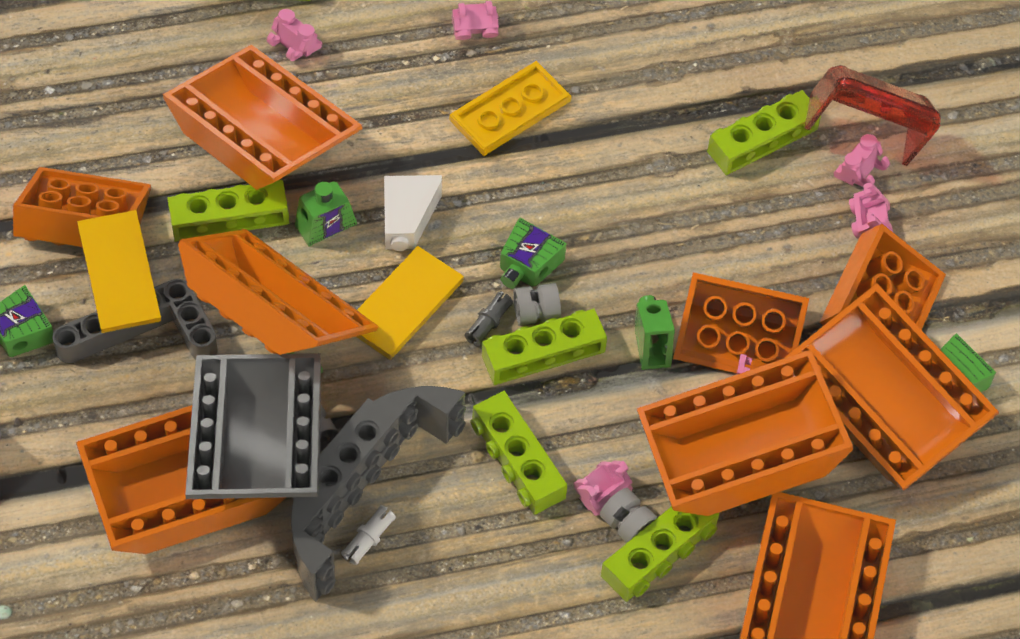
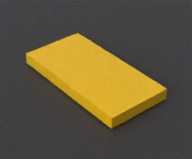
[449,61,571,156]
[77,210,161,333]
[356,246,464,360]

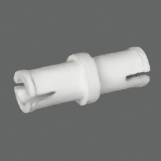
[341,505,396,565]

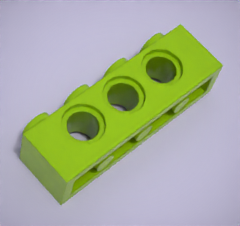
[707,90,822,176]
[167,180,289,242]
[482,308,607,386]
[470,391,567,515]
[601,506,719,602]

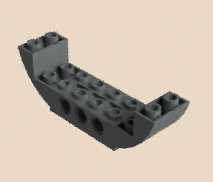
[291,386,466,602]

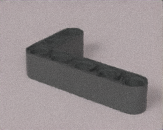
[52,279,218,363]

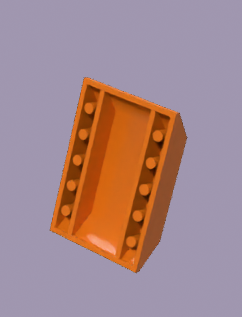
[163,45,362,190]
[178,229,379,355]
[784,283,999,491]
[637,350,853,516]
[76,405,286,554]
[739,492,896,639]

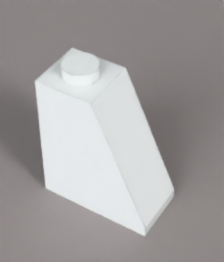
[384,175,442,251]

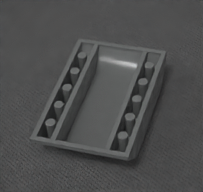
[185,353,321,499]

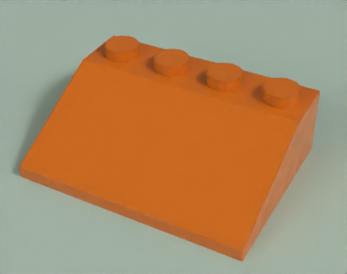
[13,167,151,249]
[819,223,946,330]
[673,272,810,374]

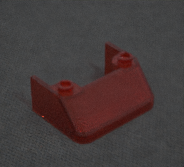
[804,65,941,166]

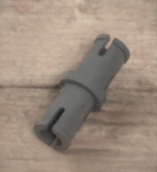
[464,291,513,346]

